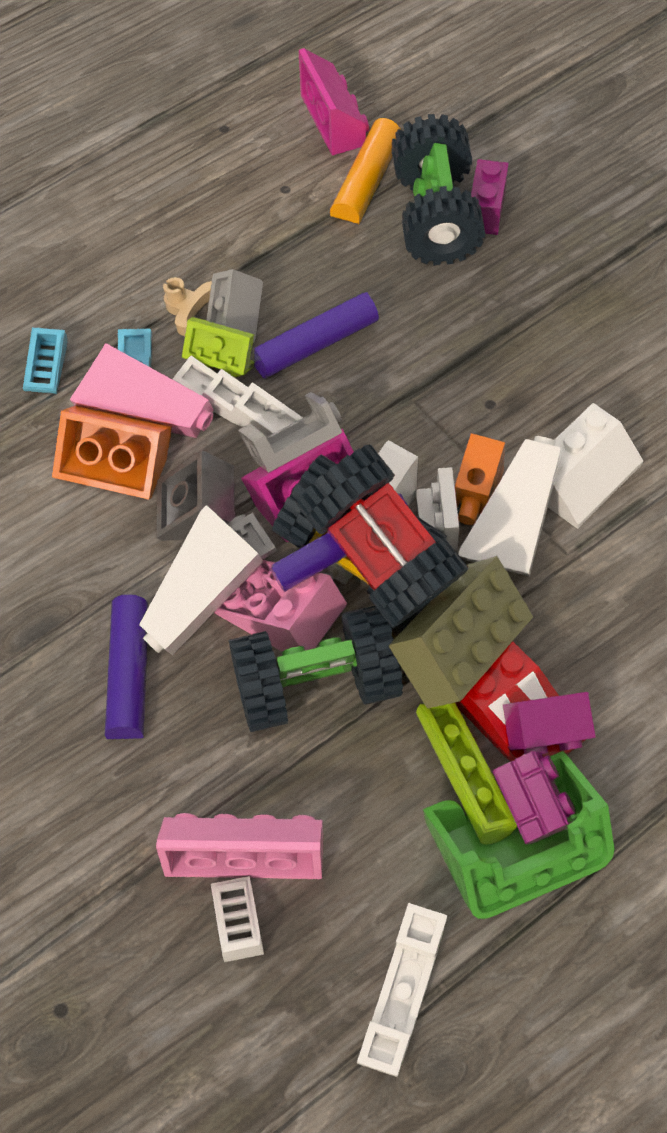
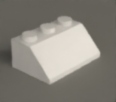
[548,403,643,529]

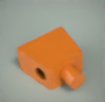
[455,433,505,525]

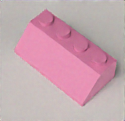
[156,813,323,879]

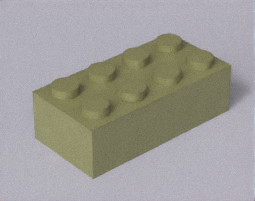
[388,556,533,709]

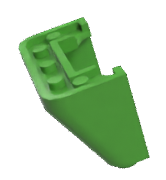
[423,751,614,919]

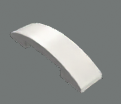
[357,903,448,1077]

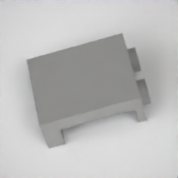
[238,392,342,473]

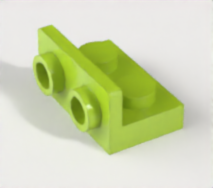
[182,317,255,377]

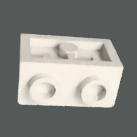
[416,467,459,550]

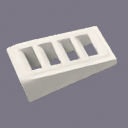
[211,876,264,962]

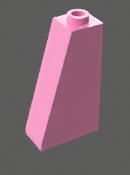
[70,344,214,438]

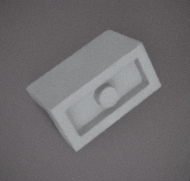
[206,269,263,343]

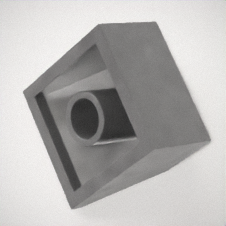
[156,450,235,541]

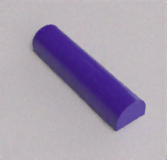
[254,292,379,379]
[270,493,408,592]
[105,595,149,739]

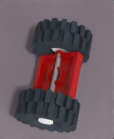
[296,444,469,628]

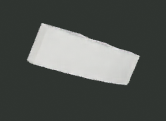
[172,356,303,437]

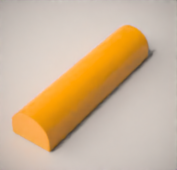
[330,118,401,224]

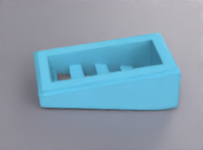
[23,327,68,394]

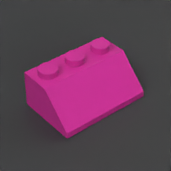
[299,48,369,156]
[241,428,354,542]

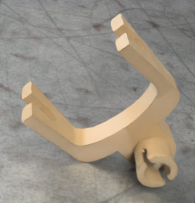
[163,277,212,337]

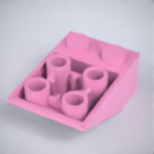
[214,560,347,652]

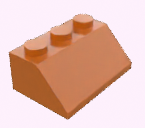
[52,405,172,499]

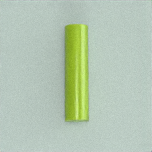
[416,702,517,845]

